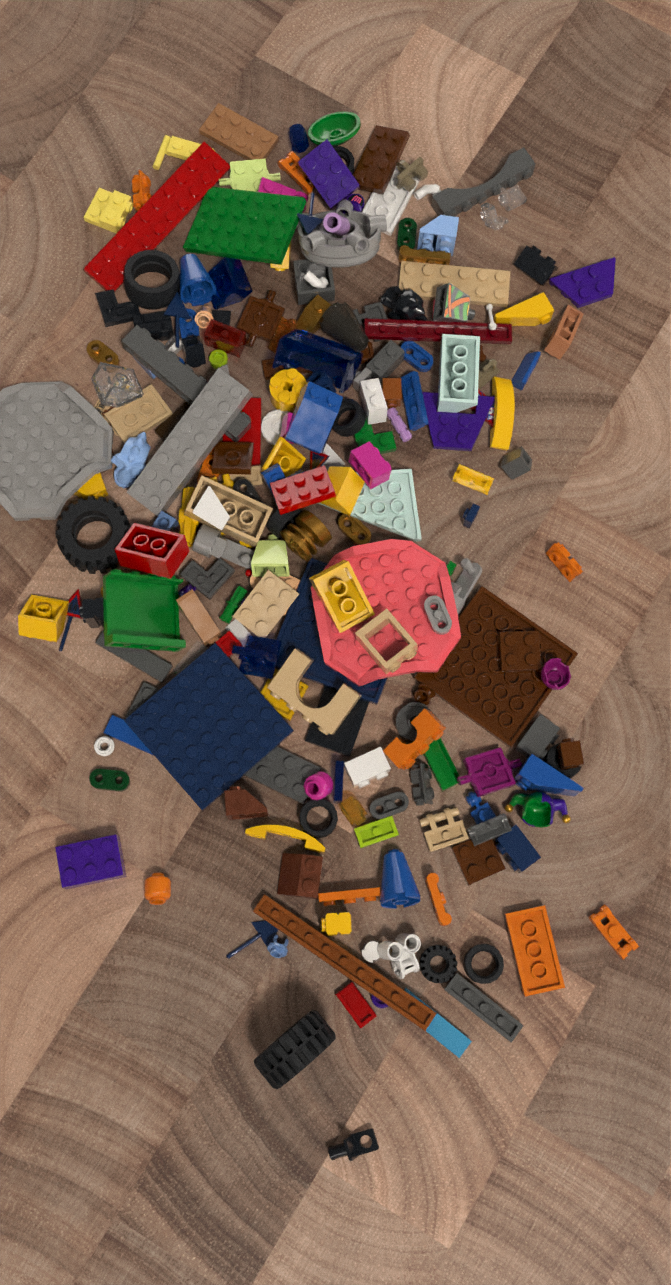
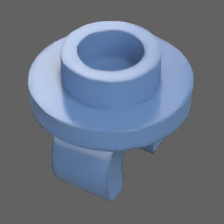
[267,935,289,958]

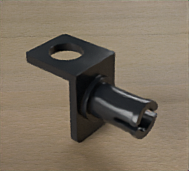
[328,1128,379,1161]

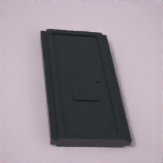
[305,686,369,757]

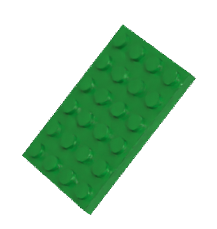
[183,187,306,265]

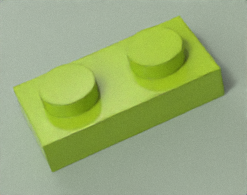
[354,816,399,849]

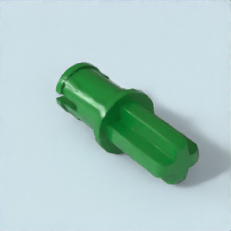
[219,586,247,624]

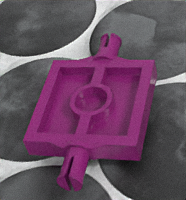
[457,747,522,797]

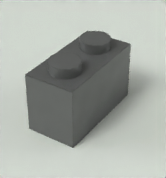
[366,340,405,384]
[515,714,560,760]

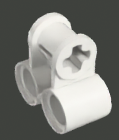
[378,933,421,979]

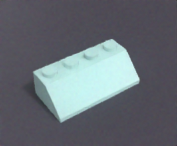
[437,334,480,413]

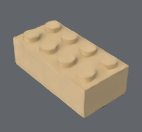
[184,476,273,547]

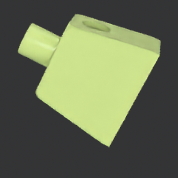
[251,534,290,577]

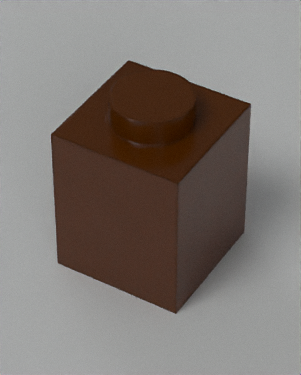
[557,738,584,770]

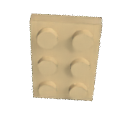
[104,384,173,444]
[232,570,299,640]

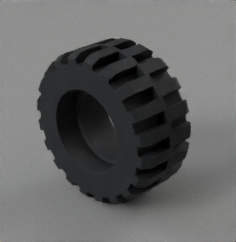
[55,496,131,574]
[254,1009,336,1089]

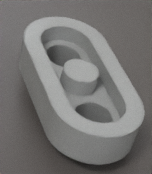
[424,596,452,635]

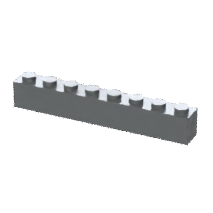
[121,325,251,442]

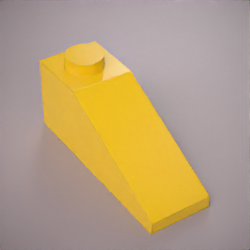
[494,292,554,326]

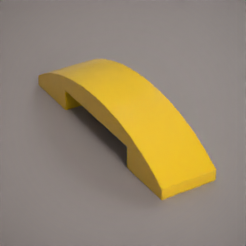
[490,376,515,451]
[245,825,325,854]

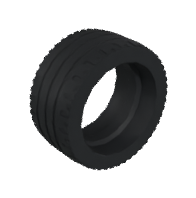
[124,250,180,310]

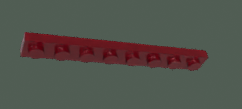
[364,319,512,344]

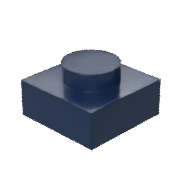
[462,503,480,529]

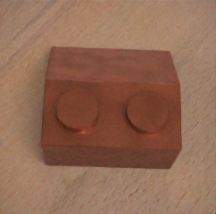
[224,786,269,820]
[277,853,323,900]

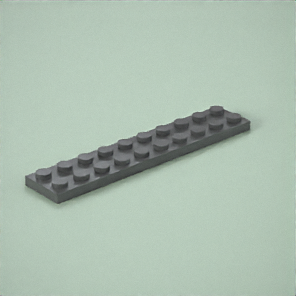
[126,682,321,805]

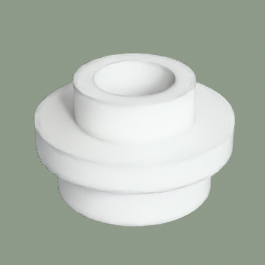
[94,736,115,756]

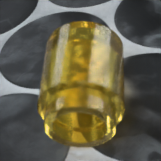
[339,796,368,827]

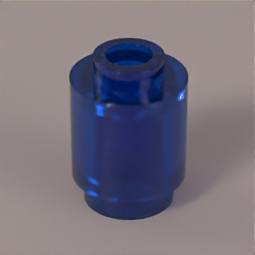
[288,124,309,153]

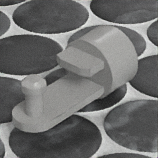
[192,524,255,568]
[451,558,482,614]

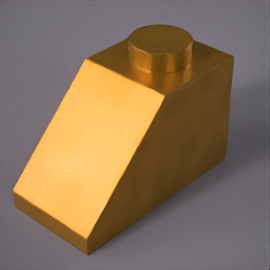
[294,295,332,341]

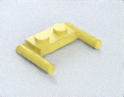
[153,135,215,170]

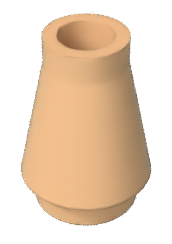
[195,306,213,328]

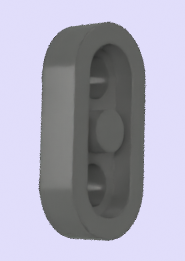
[370,792,409,820]

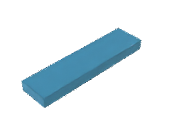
[404,988,472,1058]

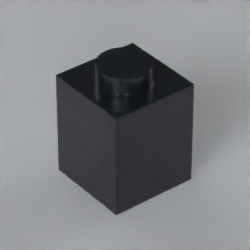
[181,336,206,368]

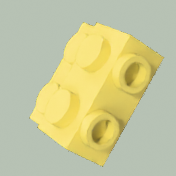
[84,188,134,234]

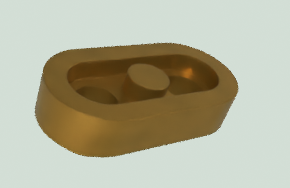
[86,340,120,372]
[338,514,371,546]

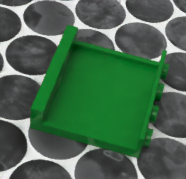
[103,569,186,652]

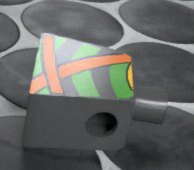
[432,283,475,322]

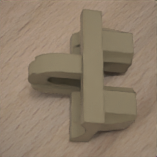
[396,157,428,192]

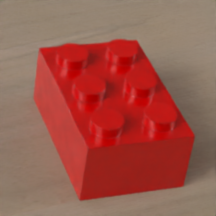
[115,523,190,579]

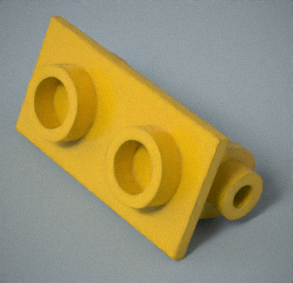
[452,464,494,495]

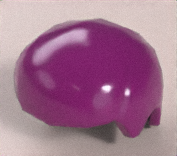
[541,658,571,690]

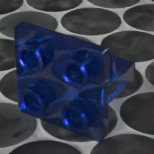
[231,636,282,679]

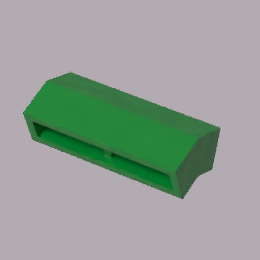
[423,737,460,792]

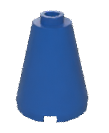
[180,254,216,306]
[380,849,421,909]

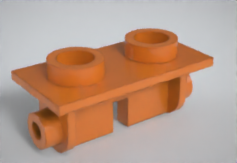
[132,170,151,211]
[545,542,583,582]

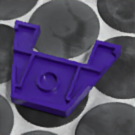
[422,392,494,451]

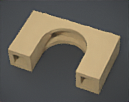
[267,649,362,735]

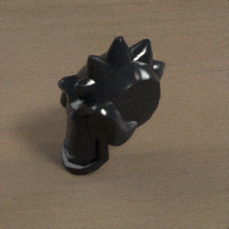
[380,286,427,321]

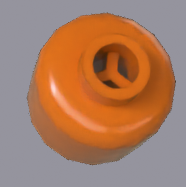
[144,873,171,905]

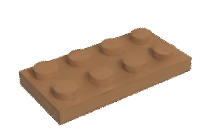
[199,103,279,160]

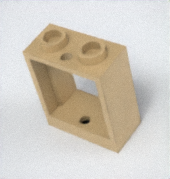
[355,609,418,674]

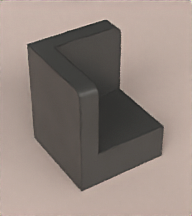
[501,446,532,480]

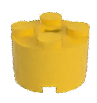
[269,368,307,413]

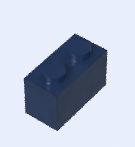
[495,825,541,873]

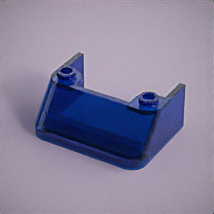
[272,329,364,394]

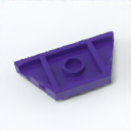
[549,257,616,308]

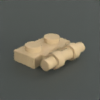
[419,807,469,852]

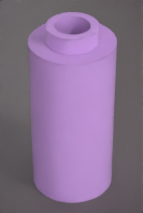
[323,213,350,236]

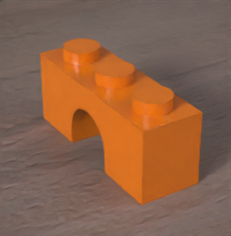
[383,708,446,770]

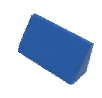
[511,351,541,390]

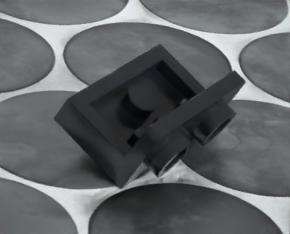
[514,245,558,286]

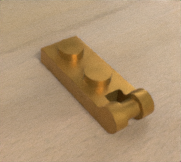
[398,245,451,265]

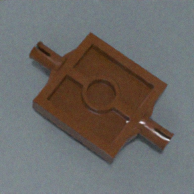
[237,290,285,348]

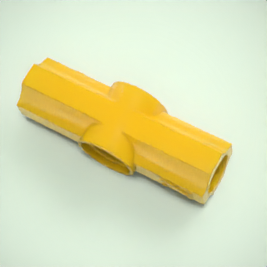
[179,487,199,547]

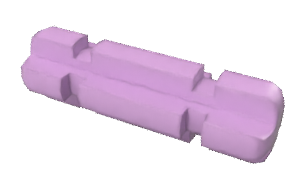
[387,407,412,442]

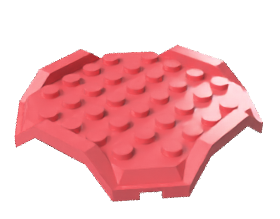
[311,539,461,687]

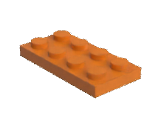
[504,905,565,997]

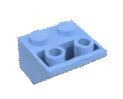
[417,215,459,256]

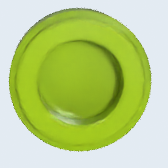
[209,349,228,369]

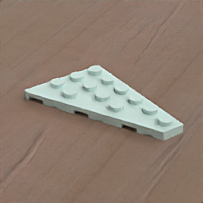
[318,469,422,542]

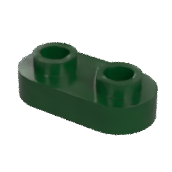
[397,218,417,250]
[89,769,130,792]

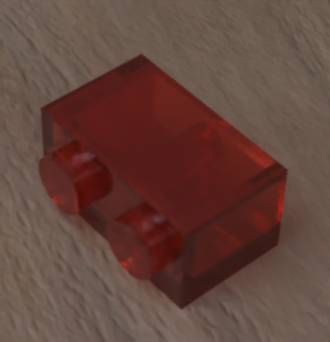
[204,319,247,358]

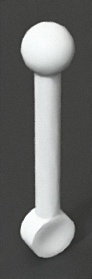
[486,304,497,330]

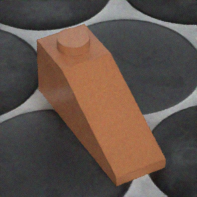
[544,305,584,360]

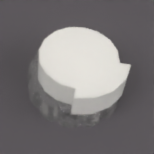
[165,334,182,354]
[361,939,382,963]

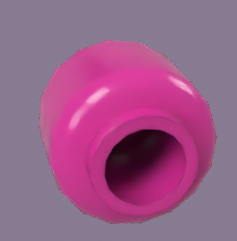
[304,772,333,800]

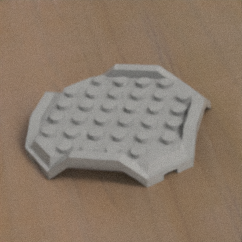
[0,381,114,521]

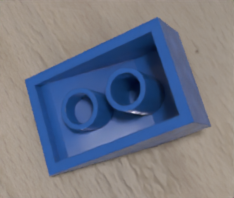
[285,381,343,454]
[514,754,584,797]

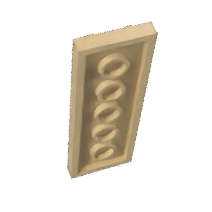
[399,261,510,308]

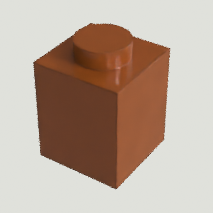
[382,378,402,408]

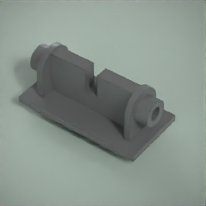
[410,763,434,806]
[467,813,512,846]

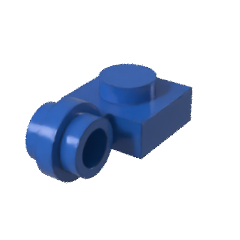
[465,791,496,825]

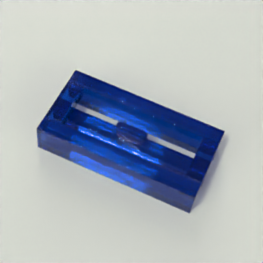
[334,761,344,804]

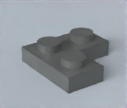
[180,558,235,600]

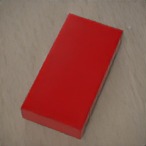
[335,982,377,1029]

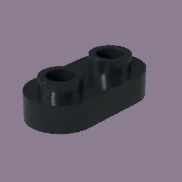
[233,478,263,503]

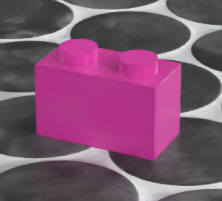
[349,441,392,490]

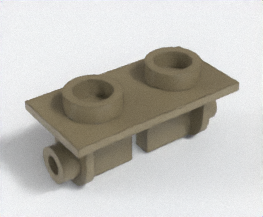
[478,358,500,390]

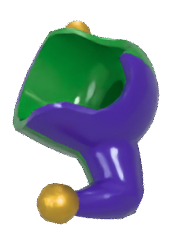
[505,792,570,828]

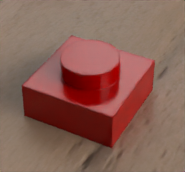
[215,630,243,658]

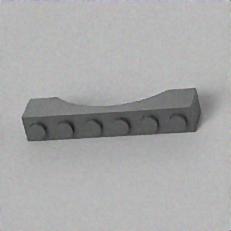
[431,147,536,217]

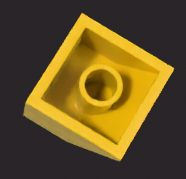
[18,594,69,642]

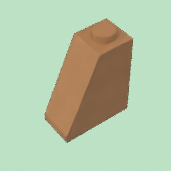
[176,589,222,647]

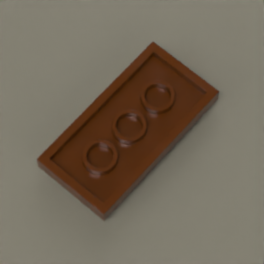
[353,125,410,195]

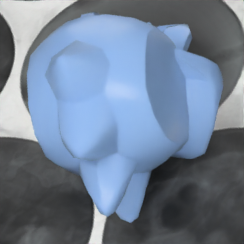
[111,432,151,488]

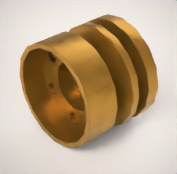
[280,509,332,562]

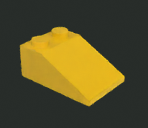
[309,560,375,633]

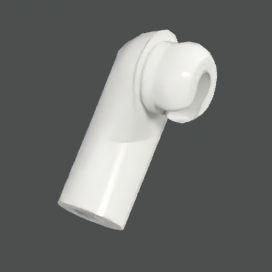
[414,184,441,200]
[303,271,328,289]

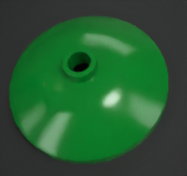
[308,111,361,147]

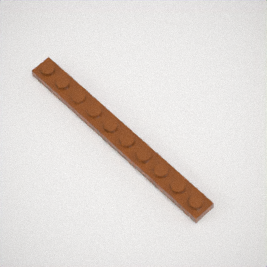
[253,894,437,1031]

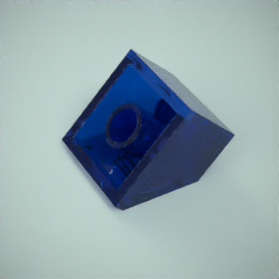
[208,257,253,310]

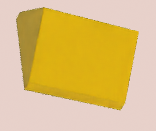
[262,437,306,477]
[320,466,365,516]

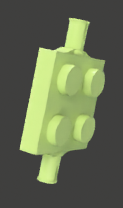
[219,158,281,192]

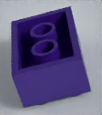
[298,139,360,210]
[55,834,127,889]

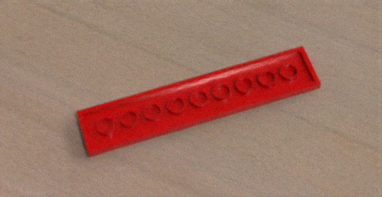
[83,141,230,293]

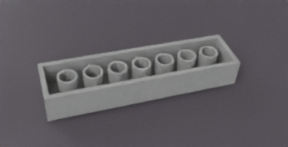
[127,368,253,516]

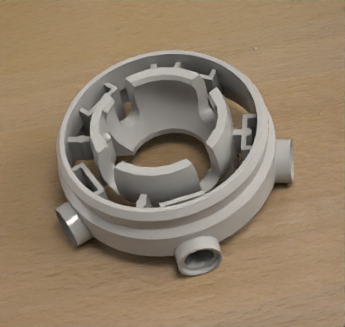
[296,200,387,267]

